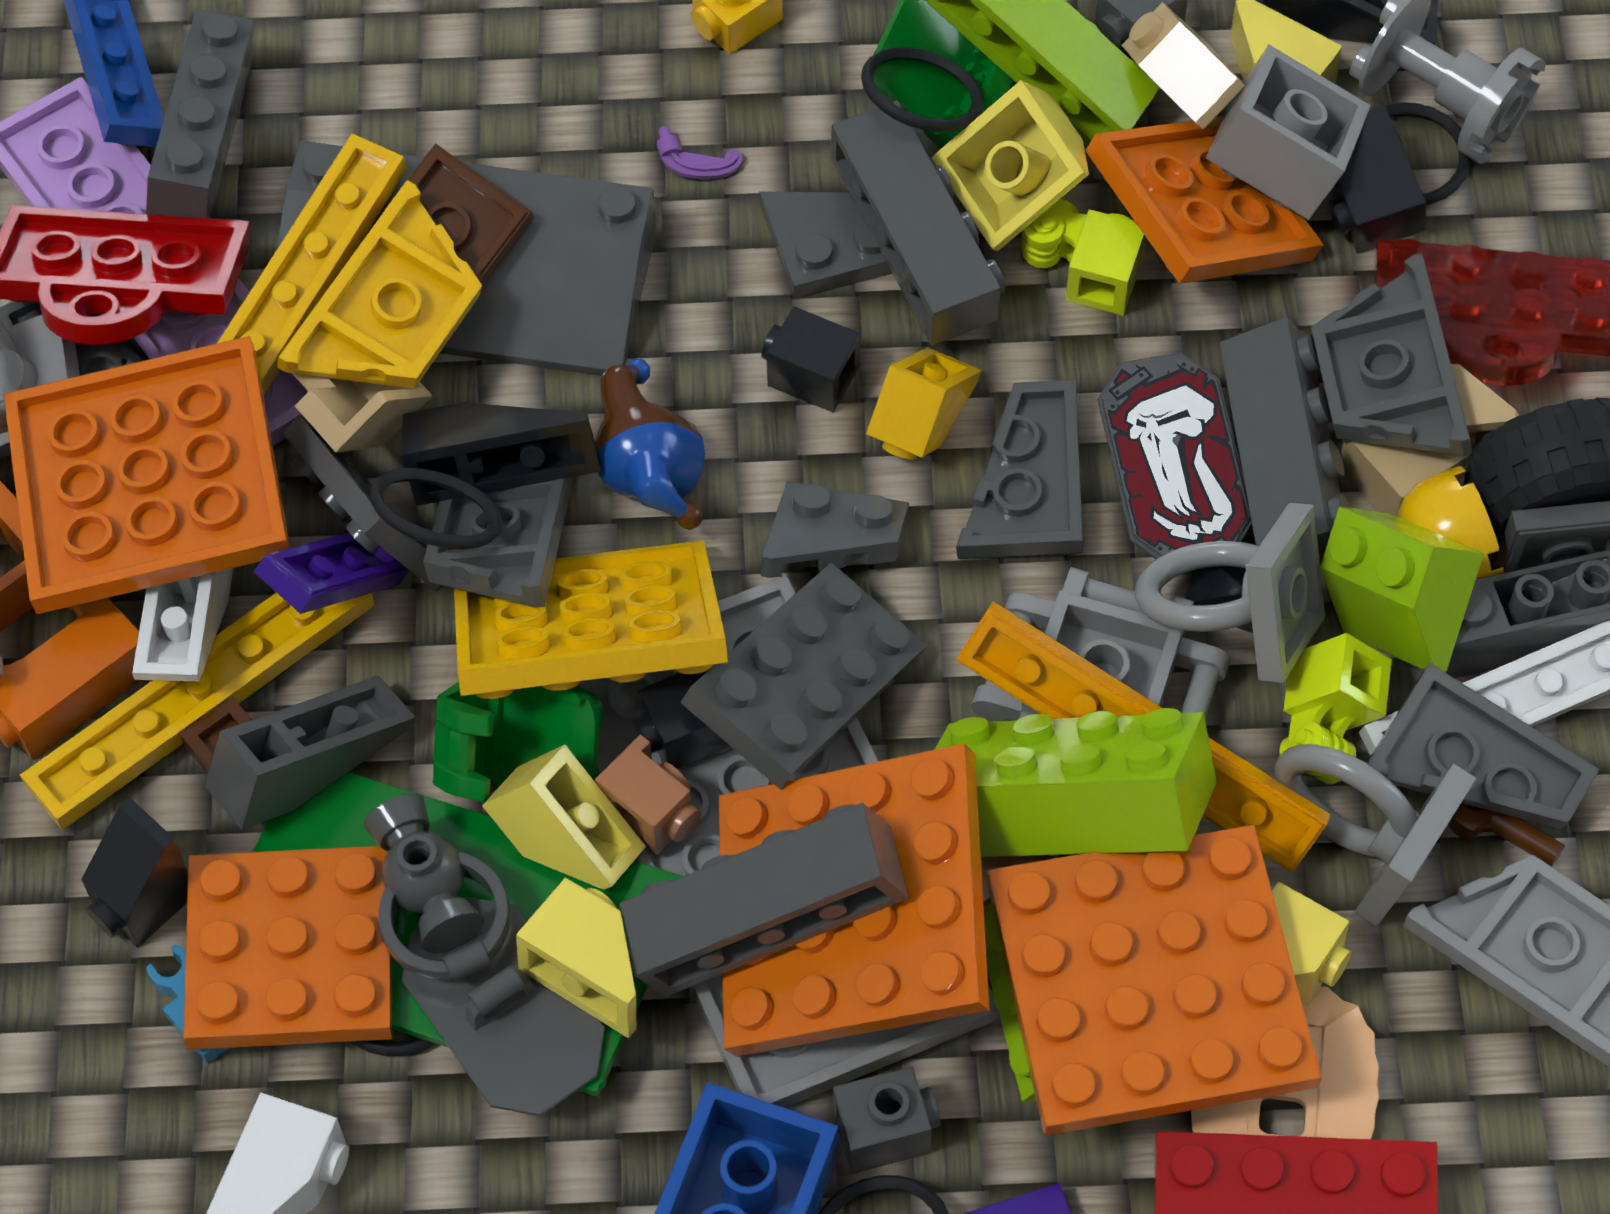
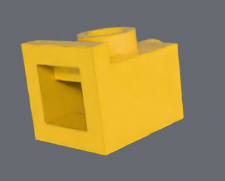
[690,0,783,55]

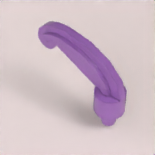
[656,126,742,180]

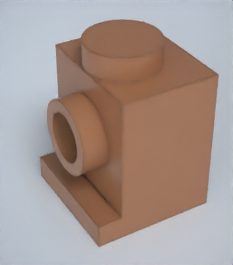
[595,734,702,855]

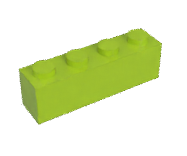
[925,0,1160,147]

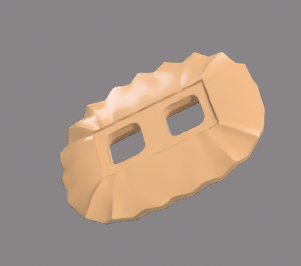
[1191,986,1379,1139]

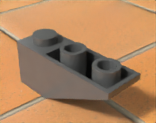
[1446,550,1610,678]

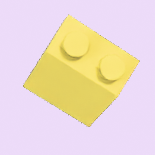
[931,80,1089,251]

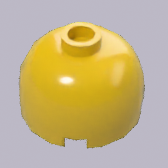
[1397,466,1504,580]

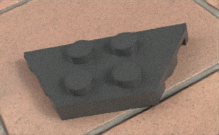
[1311,253,1473,456]
[423,477,574,608]

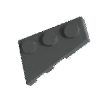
[956,380,1083,559]

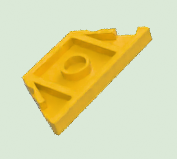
[277,180,482,389]

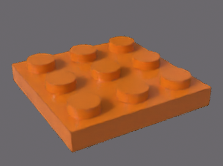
[1085,116,1324,284]
[183,846,392,1050]

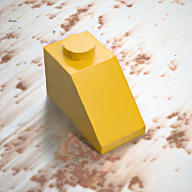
[866,347,982,460]

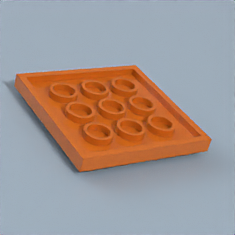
[3,336,290,614]
[719,743,989,1057]
[986,825,1322,1136]

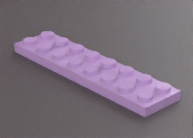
[0,76,308,446]

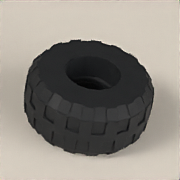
[1464,397,1610,545]

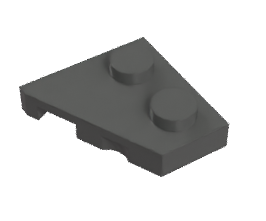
[761,481,909,578]

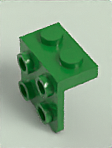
[873,0,1016,148]

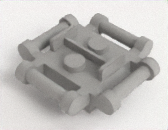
[971,567,1231,721]

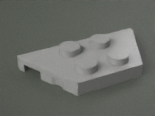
[1404,855,1610,1068]

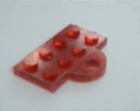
[1373,238,1610,386]

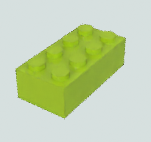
[934,708,1217,857]

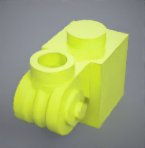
[1021,199,1146,316]
[1279,633,1392,784]

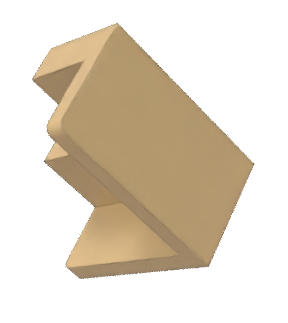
[292,373,432,452]

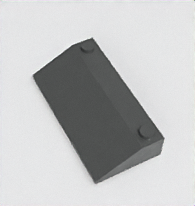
[277,140,657,376]

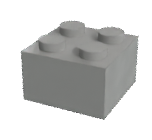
[1206,45,1371,220]

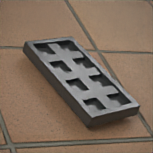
[680,563,927,790]

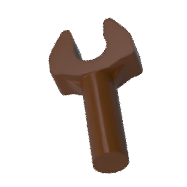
[1448,803,1565,867]

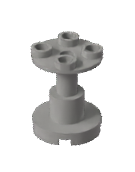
[1349,0,1546,164]

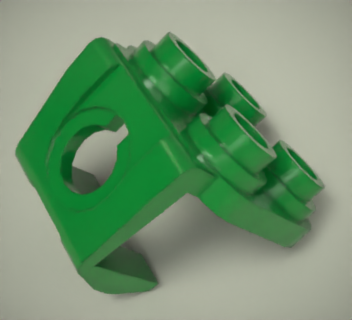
[433,682,604,802]

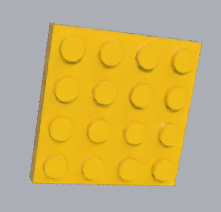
[454,540,728,699]

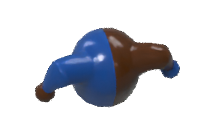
[594,359,705,530]

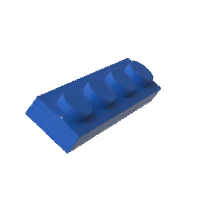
[63,0,164,147]

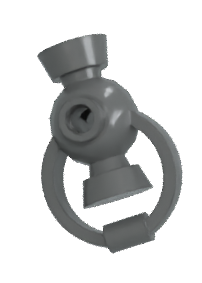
[364,793,511,982]

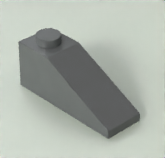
[205,675,416,830]

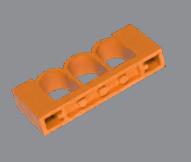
[0,481,141,760]

